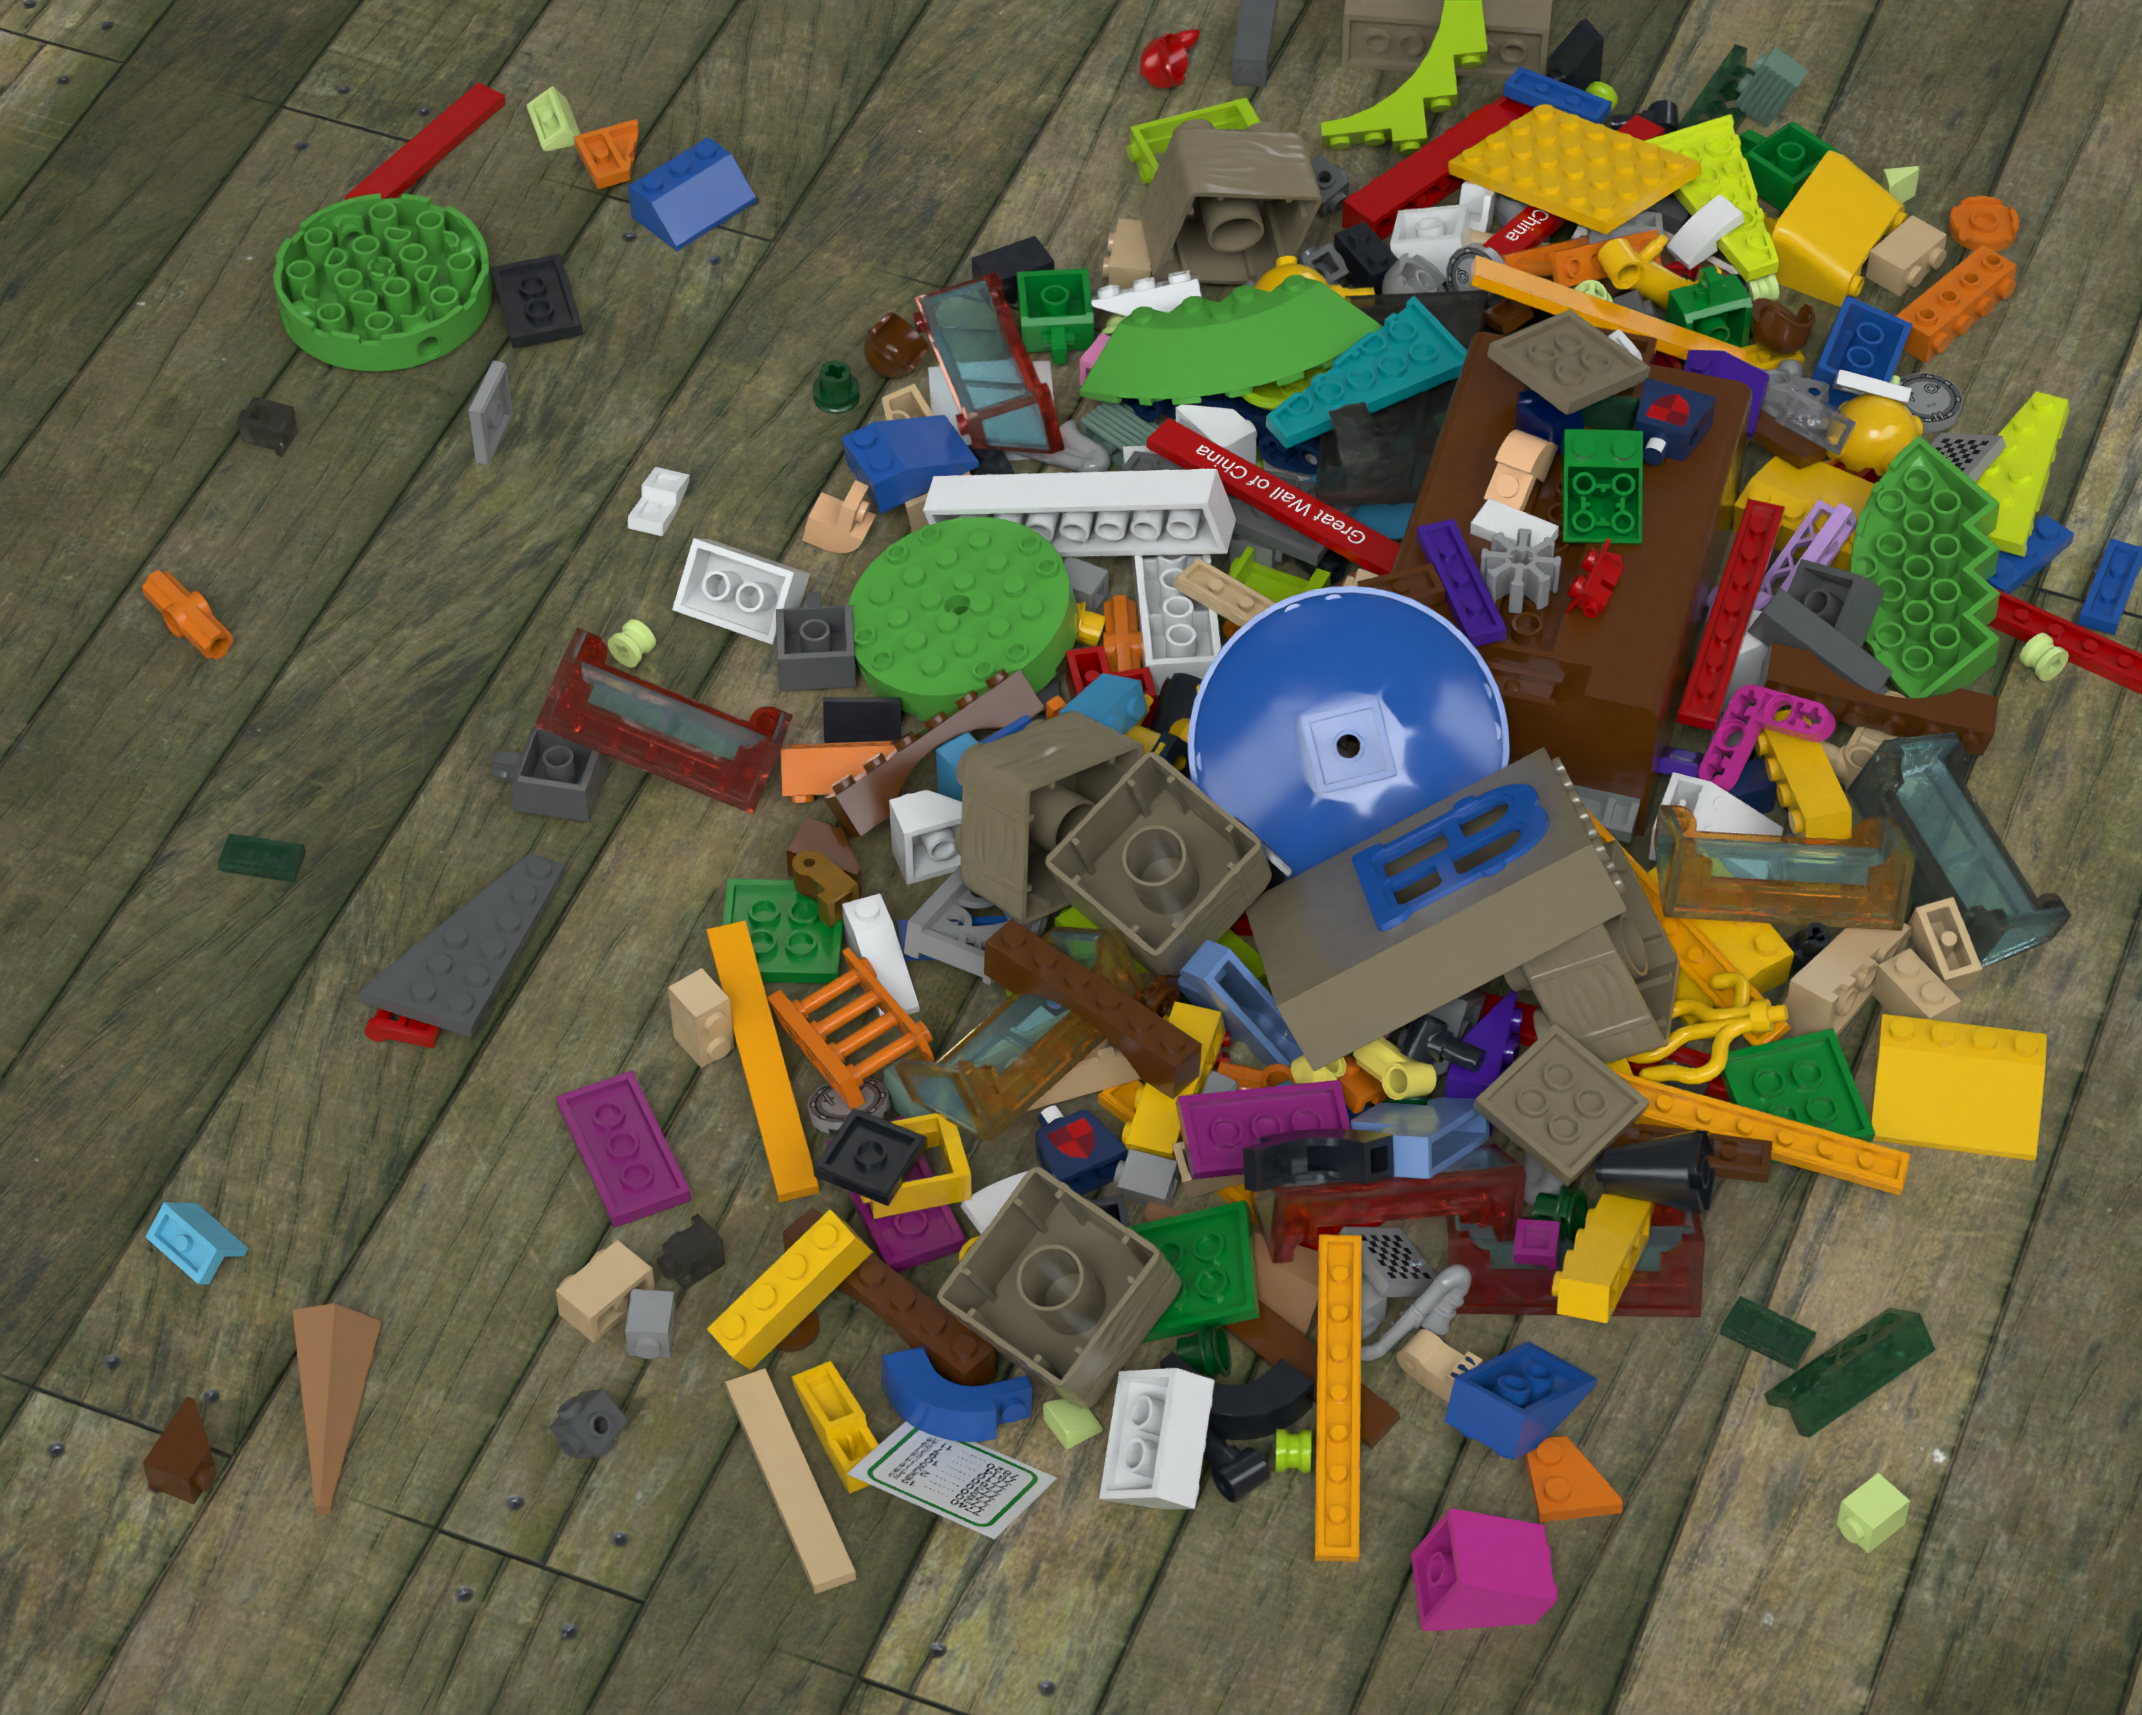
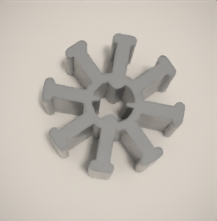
[1480,528,1561,613]

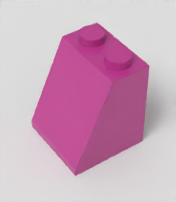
[1411,1508,1558,1631]

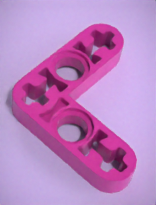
[1698,684,1836,791]

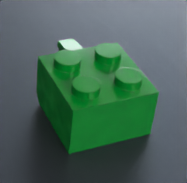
[1739,122,1841,212]
[1666,265,1753,364]
[1017,268,1094,365]

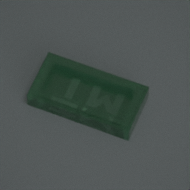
[218,833,306,883]
[1720,1296,1817,1371]

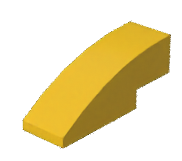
[792,1361,879,1494]

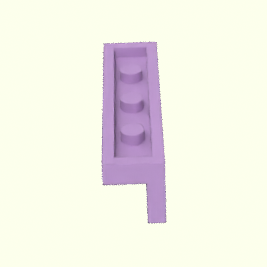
[1760,499,1857,599]

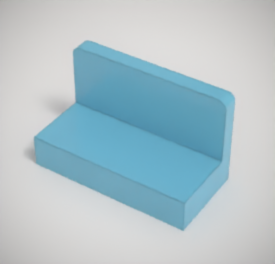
[145,1202,248,1285]

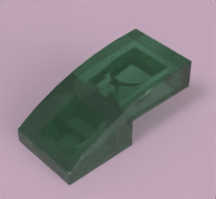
[1553,396,1640,431]

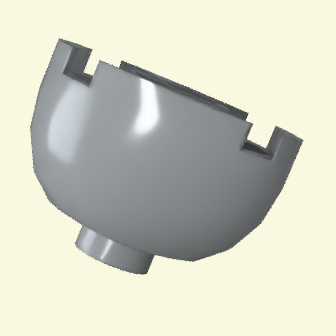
[1382,253,1453,315]

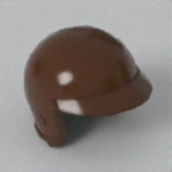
[1751,298,1816,356]
[864,312,930,378]

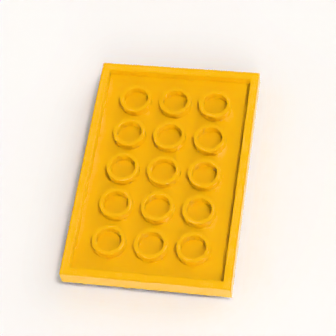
[1448,104,1701,235]

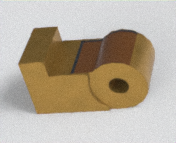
[792,850,859,928]

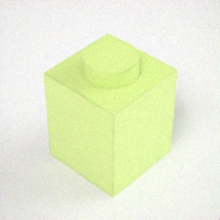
[1837,1472,1910,1553]

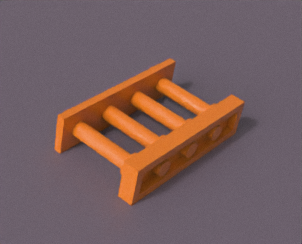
[1500,229,1662,287]
[767,947,935,1110]

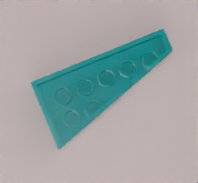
[1266,296,1467,448]

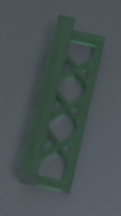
[1678,44,1755,132]
[1764,1308,1935,1438]

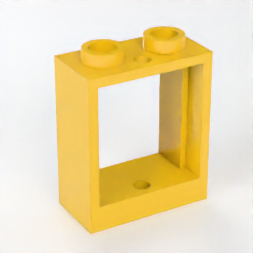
[860,1110,972,1219]

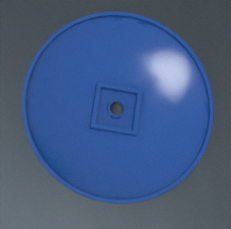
[1188,586,1509,883]

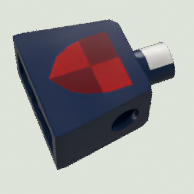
[1635,378,1716,465]
[1035,1106,1127,1196]

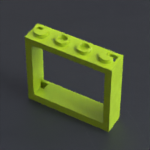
[1126,97,1261,188]

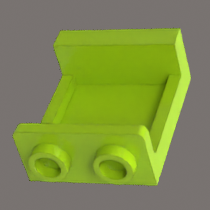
[1217,546,1331,622]

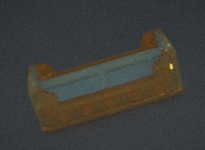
[1654,804,1915,931]
[895,926,1147,1141]

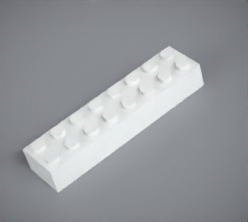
[1123,446,1221,695]
[923,469,1236,557]

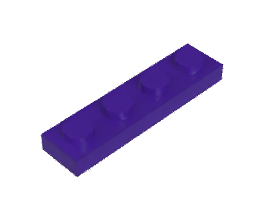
[1416,519,1507,647]

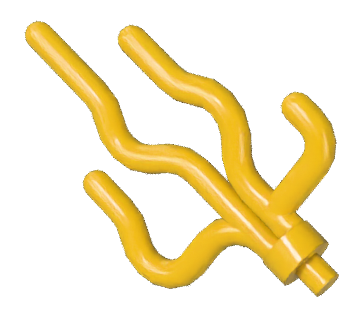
[1627,972,1789,1085]

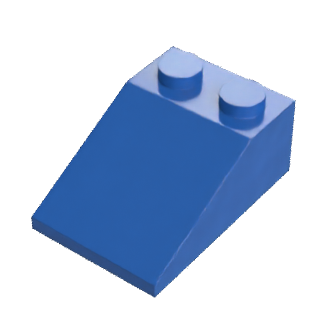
[841,415,979,514]
[1444,1341,1598,1460]

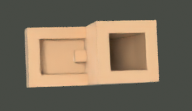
[1484,429,1558,512]
[802,480,876,553]

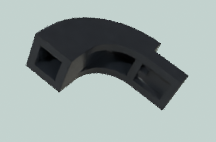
[1243,1129,1394,1192]
[1160,1352,1314,1440]

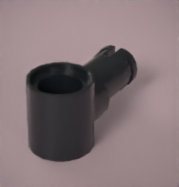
[1611,100,1679,135]
[1784,922,1831,977]
[1400,1014,1486,1073]
[1203,1426,1270,1503]

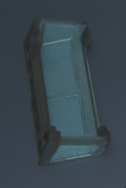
[1847,732,2072,968]

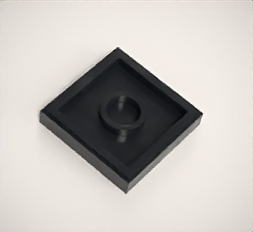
[813,1108,928,1206]

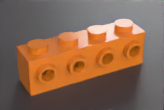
[1896,245,2017,363]

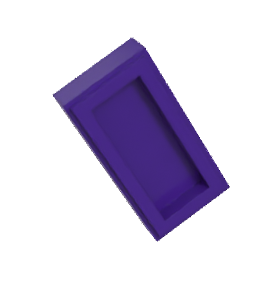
[1657,746,1705,778]

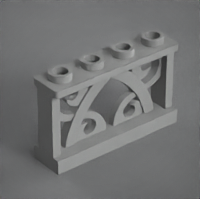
[904,865,1063,986]

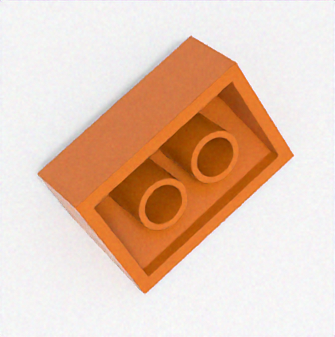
[781,740,896,803]

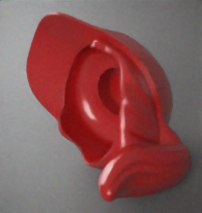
[1139,29,1200,89]

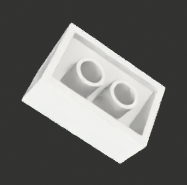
[672,538,810,645]
[1099,1368,1215,1510]

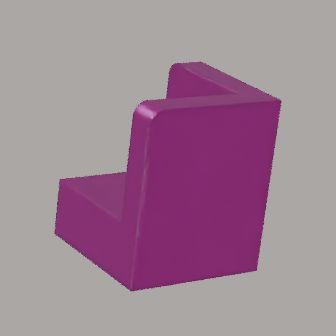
[1513,1219,1561,1283]

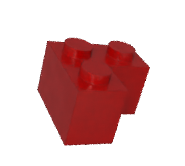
[1065,645,1157,728]

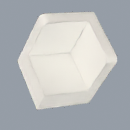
[1459,181,1497,232]

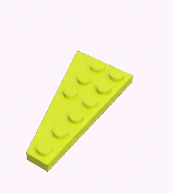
[1645,114,1779,282]
[1975,391,2069,557]

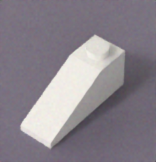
[842,893,920,1017]

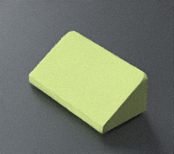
[526,86,580,152]

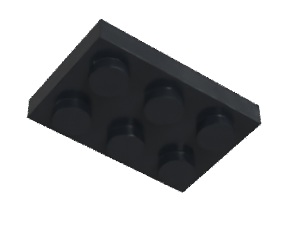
[490,254,583,349]

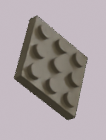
[1487,309,1651,415]
[1473,1023,1650,1187]

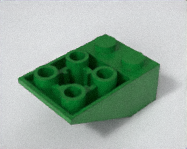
[1561,429,1643,545]

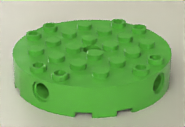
[273,193,492,372]
[848,517,1079,721]

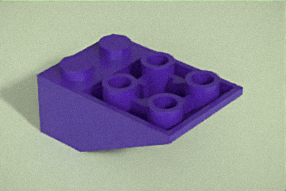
[1445,990,1523,1137]

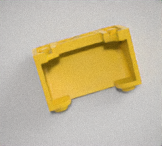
[1772,150,1908,307]

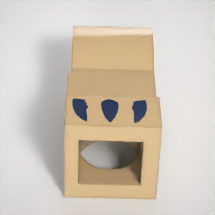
[1396,1329,1483,1403]

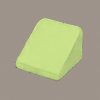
[1881,166,1919,203]
[1043,1399,1103,1450]

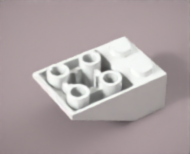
[1091,270,1203,316]
[1649,772,1784,889]

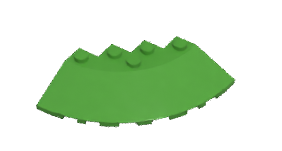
[1079,275,1383,405]
[1850,435,2000,698]

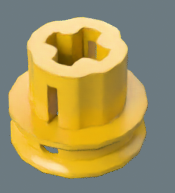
[1075,601,1105,647]

